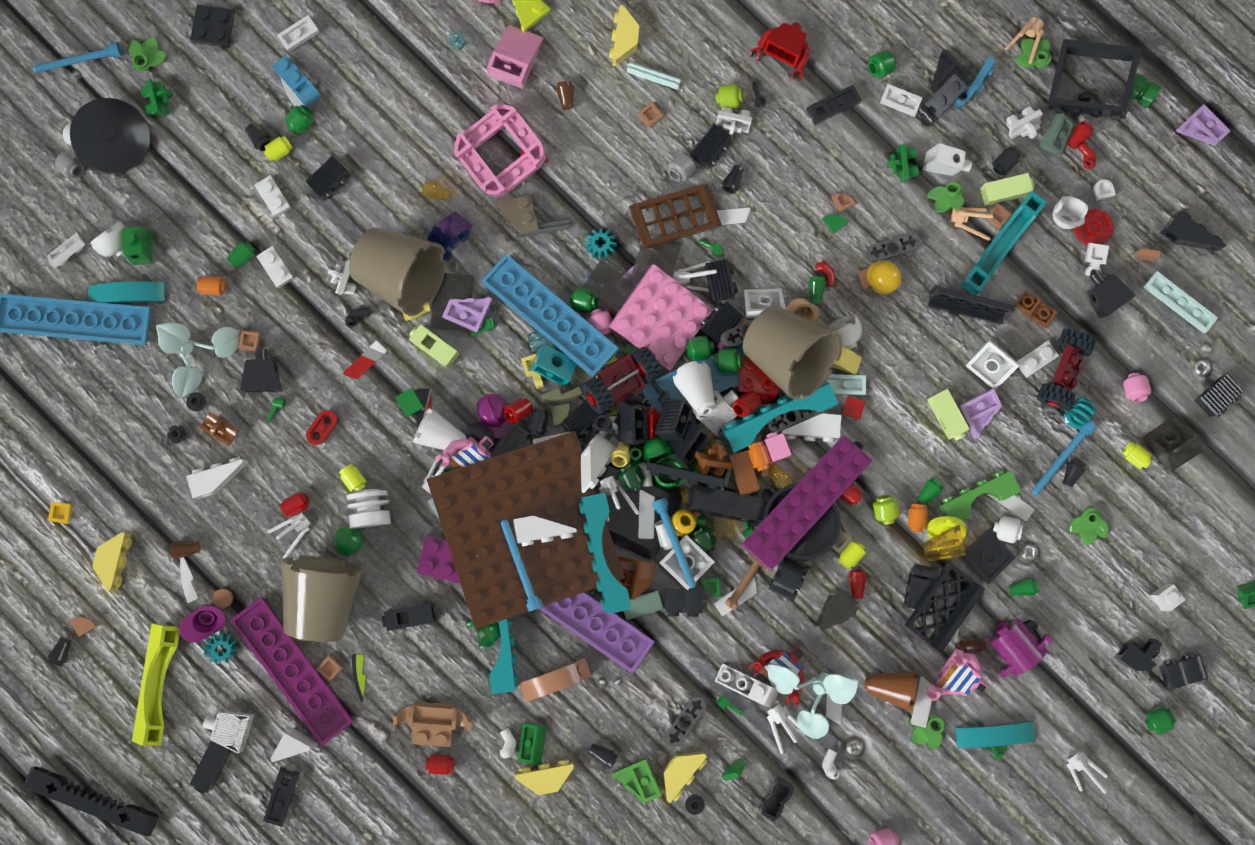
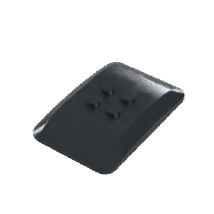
[581,447,683,559]

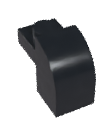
[1114,638,1163,671]

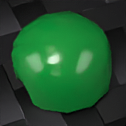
[333,526,363,556]

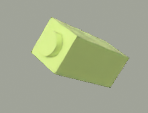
[980,173,1034,206]
[409,324,459,369]
[927,389,970,440]

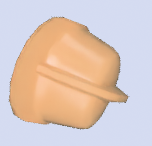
[785,298,819,322]

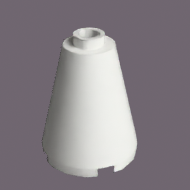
[673,361,715,416]
[412,408,467,450]

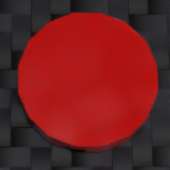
[1074,209,1114,246]

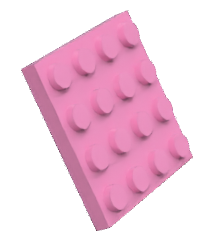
[608,264,713,371]

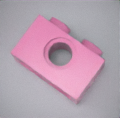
[763,432,791,463]

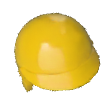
[866,260,902,295]

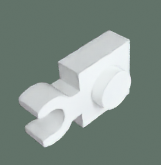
[1085,243,1109,276]

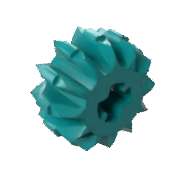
[585,228,617,261]
[1063,396,1096,429]
[203,630,237,665]

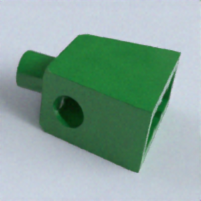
[122,227,153,265]

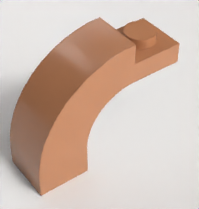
[519,658,591,702]

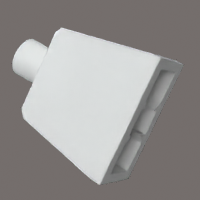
[923,143,972,176]

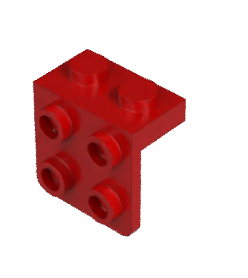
[737,356,778,404]

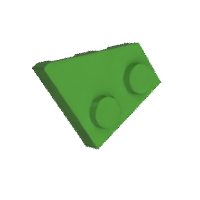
[612,758,662,803]

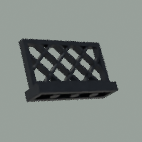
[927,287,1015,325]
[904,561,985,653]

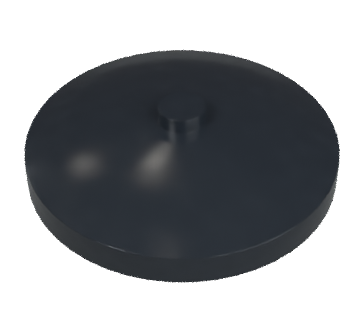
[70,98,150,175]
[762,484,841,561]

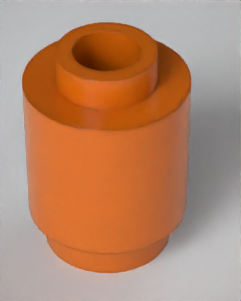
[197,276,227,296]
[748,441,772,472]
[907,504,928,532]

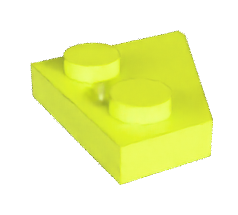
[512,0,550,33]

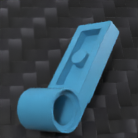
[272,55,321,107]
[952,56,996,108]

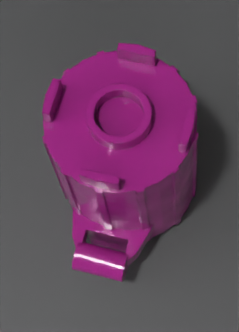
[986,615,1052,678]

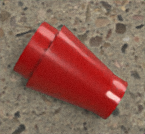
[1066,121,1094,150]
[847,570,867,599]

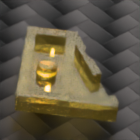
[923,525,966,562]

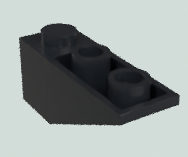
[1160,211,1226,251]

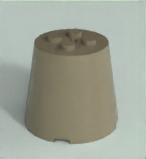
[349,227,446,316]
[743,306,842,400]
[282,555,363,643]

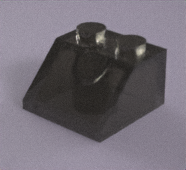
[1143,416,1203,472]
[814,591,858,629]

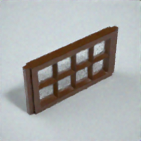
[629,184,722,249]

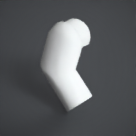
[637,462,652,487]
[500,728,517,759]
[822,749,840,780]

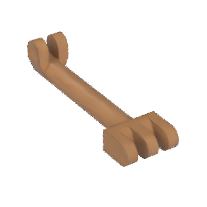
[725,554,766,610]

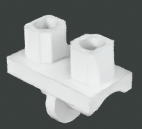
[1006,106,1043,139]
[716,108,752,137]
[328,259,356,295]

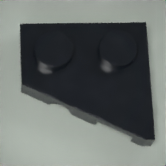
[930,49,970,93]

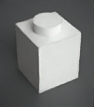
[1150,584,1185,612]

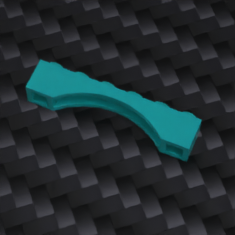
[959,191,1047,295]
[721,381,838,453]
[578,493,632,614]
[489,617,519,694]

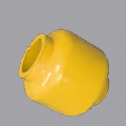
[670,509,696,536]

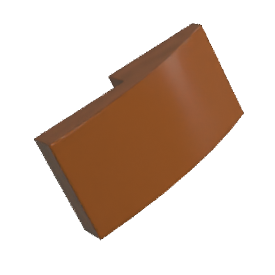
[1015,290,1057,329]
[729,450,759,496]

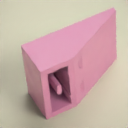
[486,25,544,89]

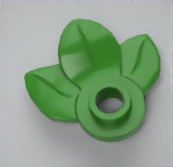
[129,37,166,72]
[1015,37,1052,68]
[927,182,964,213]
[1070,507,1108,545]
[908,715,945,750]

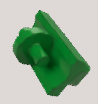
[140,79,173,116]
[886,144,919,183]

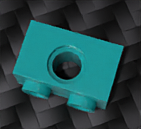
[530,344,577,387]

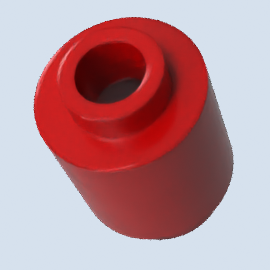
[732,391,761,417]
[504,398,533,423]
[839,483,863,506]
[280,491,310,517]
[425,754,454,775]

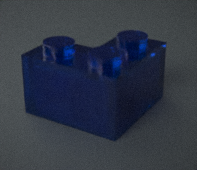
[427,211,473,262]

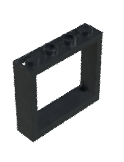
[1048,39,1141,120]

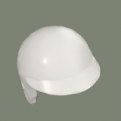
[1053,196,1088,229]

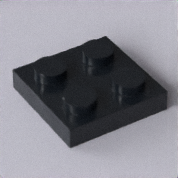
[190,4,235,48]
[960,529,1016,584]

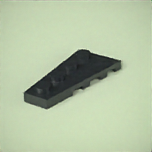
[646,461,725,489]

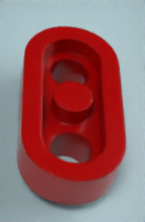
[306,410,338,445]

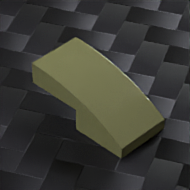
[541,387,583,402]

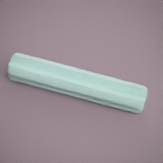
[627,62,681,89]

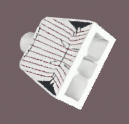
[692,390,739,437]
[203,711,254,753]

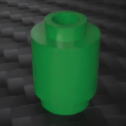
[226,241,255,269]

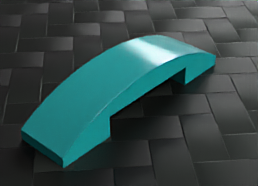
[88,282,166,303]
[955,721,1035,748]

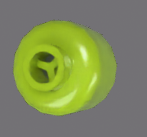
[715,83,744,108]
[873,494,900,524]

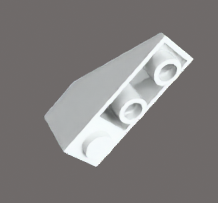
[780,414,841,443]
[581,434,616,493]
[186,457,248,499]
[513,516,577,547]
[715,663,779,708]

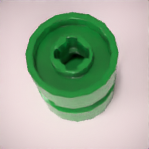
[1123,73,1161,108]

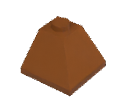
[617,555,656,600]

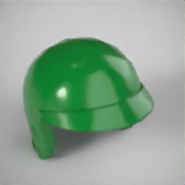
[642,436,675,464]
[653,454,689,488]
[466,620,501,649]

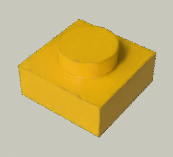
[48,502,73,524]

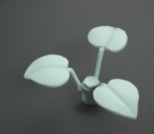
[156,323,241,397]
[767,664,859,739]

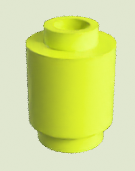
[264,136,293,162]
[1122,441,1152,469]
[339,464,367,493]
[838,541,866,570]

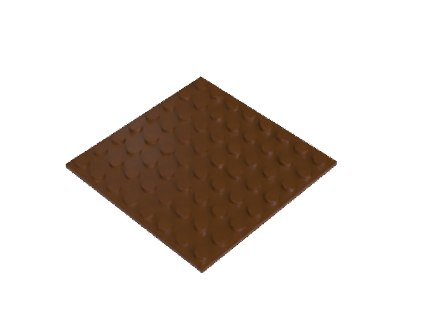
[426,431,625,629]

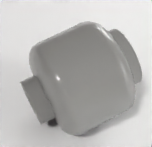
[55,150,85,179]
[668,153,696,181]

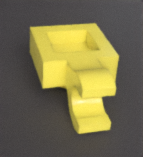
[521,354,544,389]

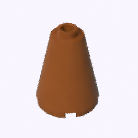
[864,672,919,712]

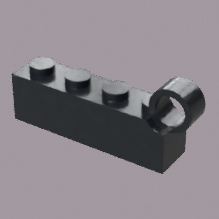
[686,483,776,525]

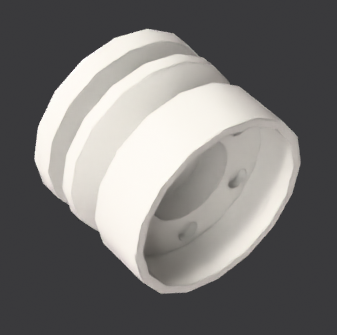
[346,489,391,529]

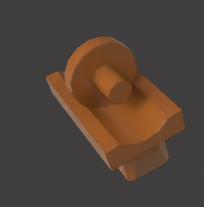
[199,412,240,446]
[695,444,734,477]

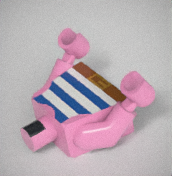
[435,436,494,469]
[926,649,987,701]

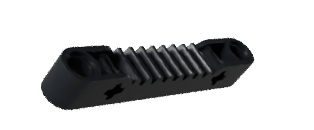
[23,766,159,836]

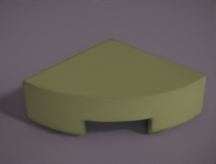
[551,404,570,426]

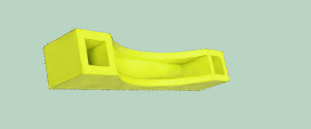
[132,623,180,746]

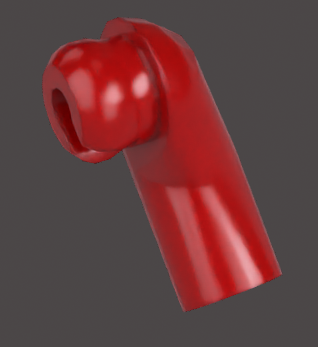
[1077,142,1096,169]
[815,261,835,287]

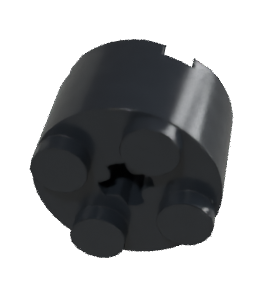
[769,557,809,601]

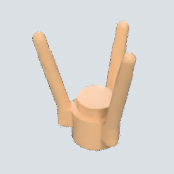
[1005,17,1044,64]
[951,207,994,241]

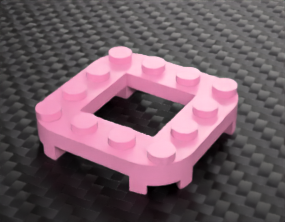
[454,104,546,198]

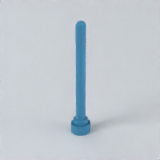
[33,42,123,73]
[1031,421,1097,495]
[652,498,696,588]
[501,520,543,612]

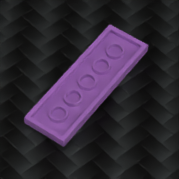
[538,592,654,674]

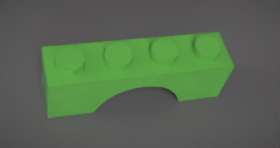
[939,470,1021,521]

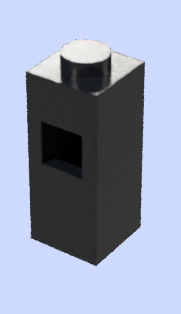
[382,603,436,631]
[190,741,232,793]

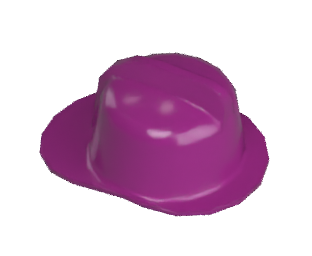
[476,394,513,438]
[179,604,225,643]

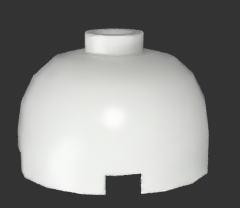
[89,221,126,257]
[829,314,862,350]

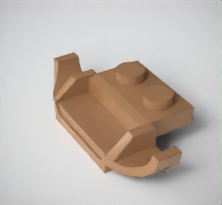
[393,702,472,747]

